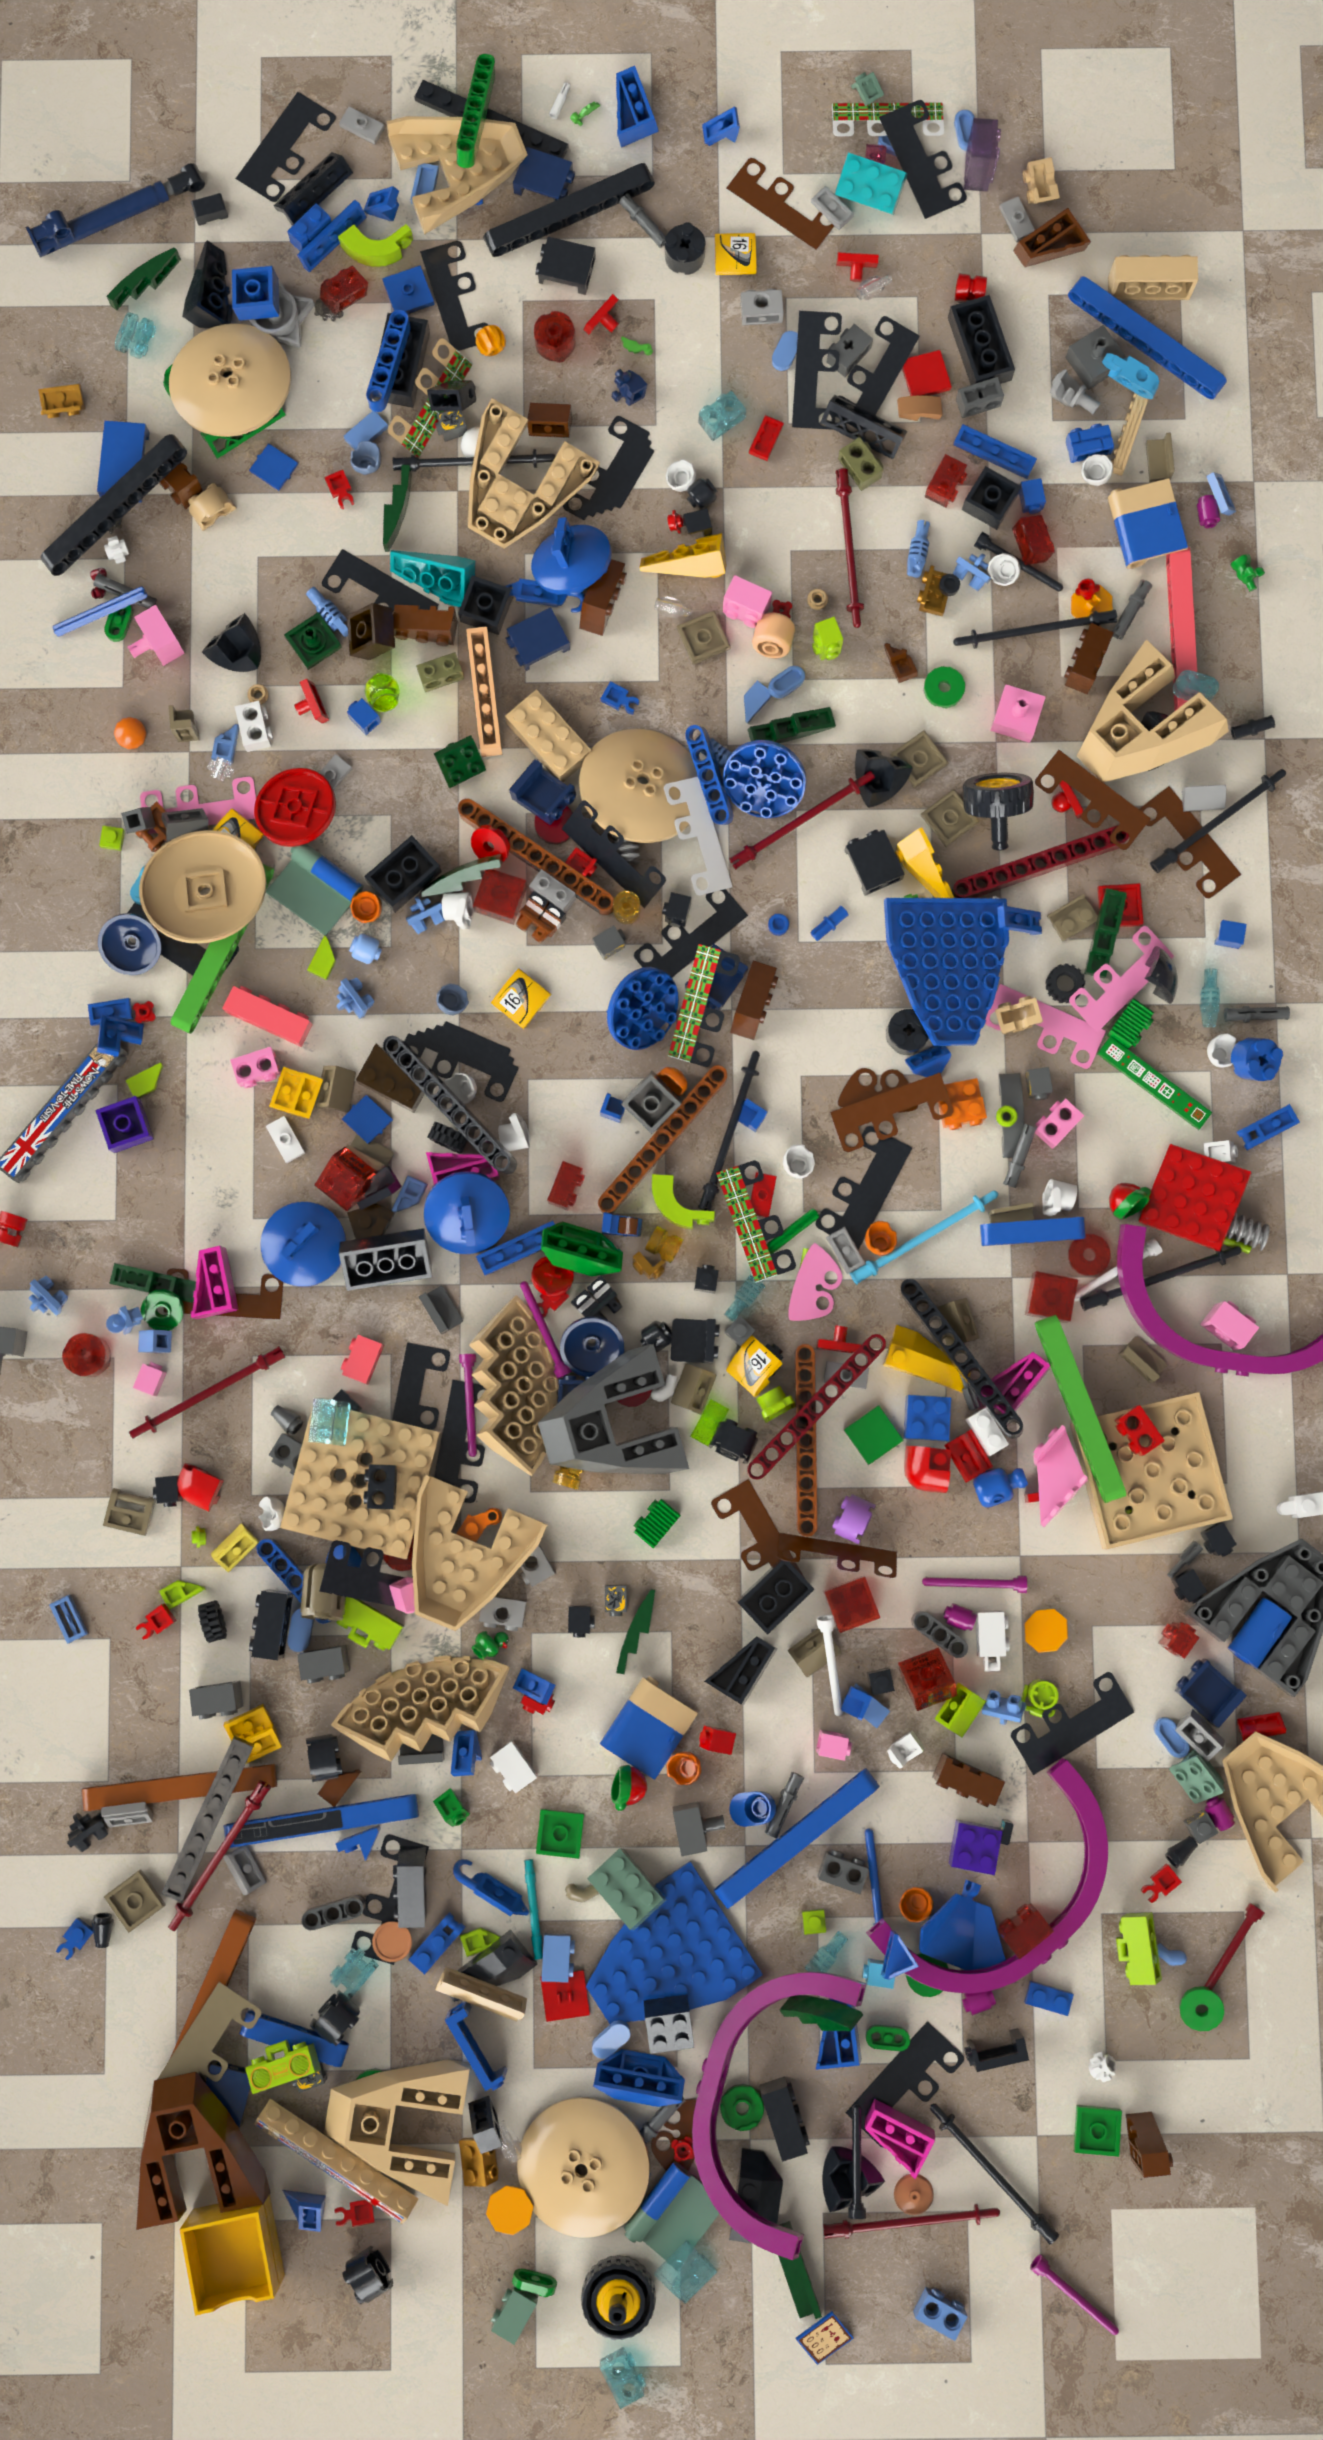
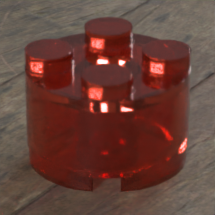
[534,311,576,363]
[62,1333,111,1377]

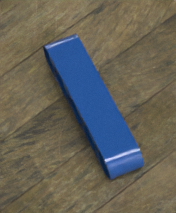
[366,309,411,412]
[685,725,734,825]
[980,1217,1086,1246]
[257,1539,331,1624]
[239,2010,349,2067]

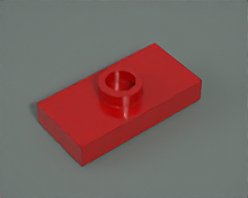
[749,415,784,461]
[751,1172,777,1218]
[1237,1712,1286,1741]

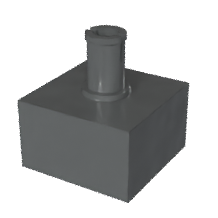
[1065,325,1126,390]
[0,1327,27,1375]
[672,1802,726,1857]

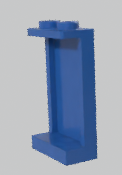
[97,421,150,503]
[445,2001,508,2091]

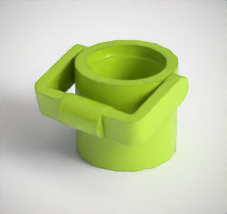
[756,1386,796,1423]
[1021,1679,1059,1718]

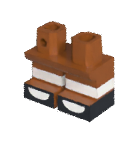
[516,891,566,943]

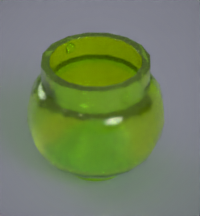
[364,673,400,712]

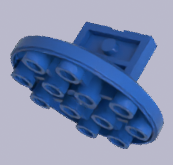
[531,517,612,595]
[723,740,807,818]
[606,967,679,1050]
[424,1171,510,1254]
[260,1202,346,1287]

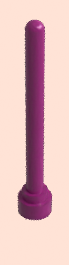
[520,1281,572,1378]
[459,1354,477,1457]
[922,1576,1027,1593]
[1030,2254,1119,2335]

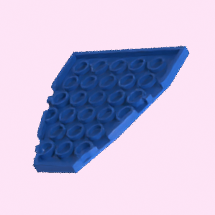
[884,898,1009,1046]
[586,1861,763,2024]

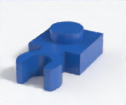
[600,681,640,715]
[56,1917,93,1960]

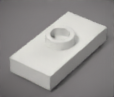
[266,1116,305,1163]

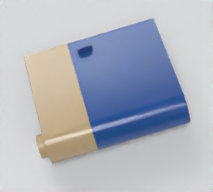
[1108,478,1188,569]
[600,1676,698,1780]

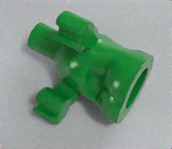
[1230,554,1265,592]

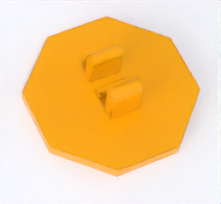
[1071,585,1113,618]
[1025,1609,1068,1653]
[486,2185,534,2235]

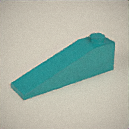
[390,550,476,607]

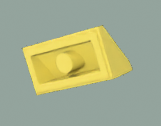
[211,1524,259,1573]

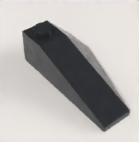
[182,240,233,328]
[450,1929,537,2002]

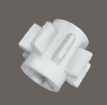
[104,536,129,564]
[1089,2052,1117,2082]

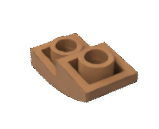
[897,396,943,421]

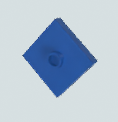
[382,265,435,314]

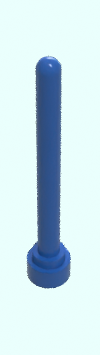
[865,1828,883,1926]

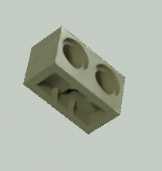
[838,437,883,491]
[416,652,464,693]

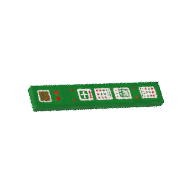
[1097,1036,1212,1130]

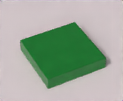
[844,1405,904,1465]
[536,1809,584,1859]
[1073,2105,1122,2157]

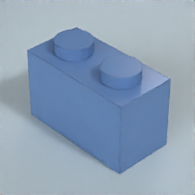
[542,1933,575,1982]

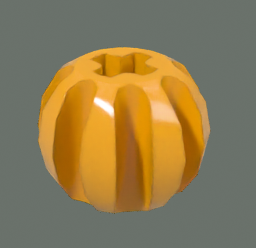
[476,325,506,356]

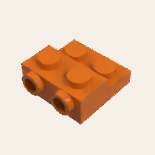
[938,1078,987,1130]

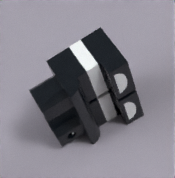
[571,1275,623,1320]

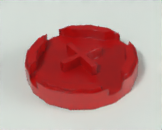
[531,1256,574,1296]

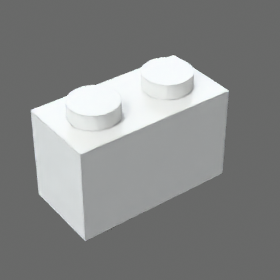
[965,1408,1009,1456]
[490,1740,538,1794]

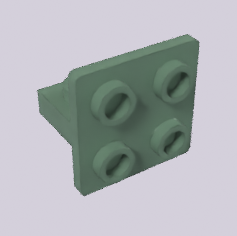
[1169,1749,1225,1804]

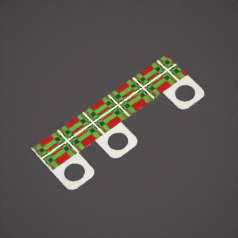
[832,103,944,136]

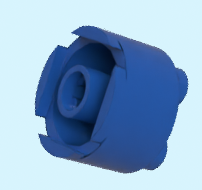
[1231,1037,1283,1081]

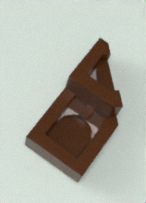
[884,643,918,683]
[318,1770,362,1807]

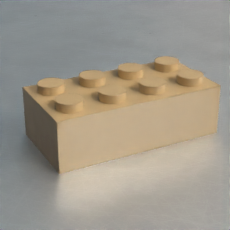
[1108,255,1198,300]
[505,689,591,782]

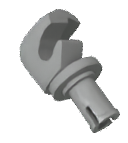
[1050,369,1100,414]

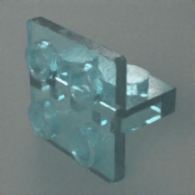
[308,1398,350,1446]

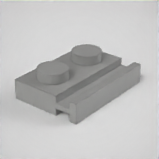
[101,1802,153,1828]

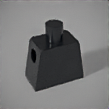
[427,380,476,411]

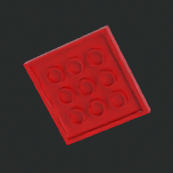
[1139,1144,1252,1252]

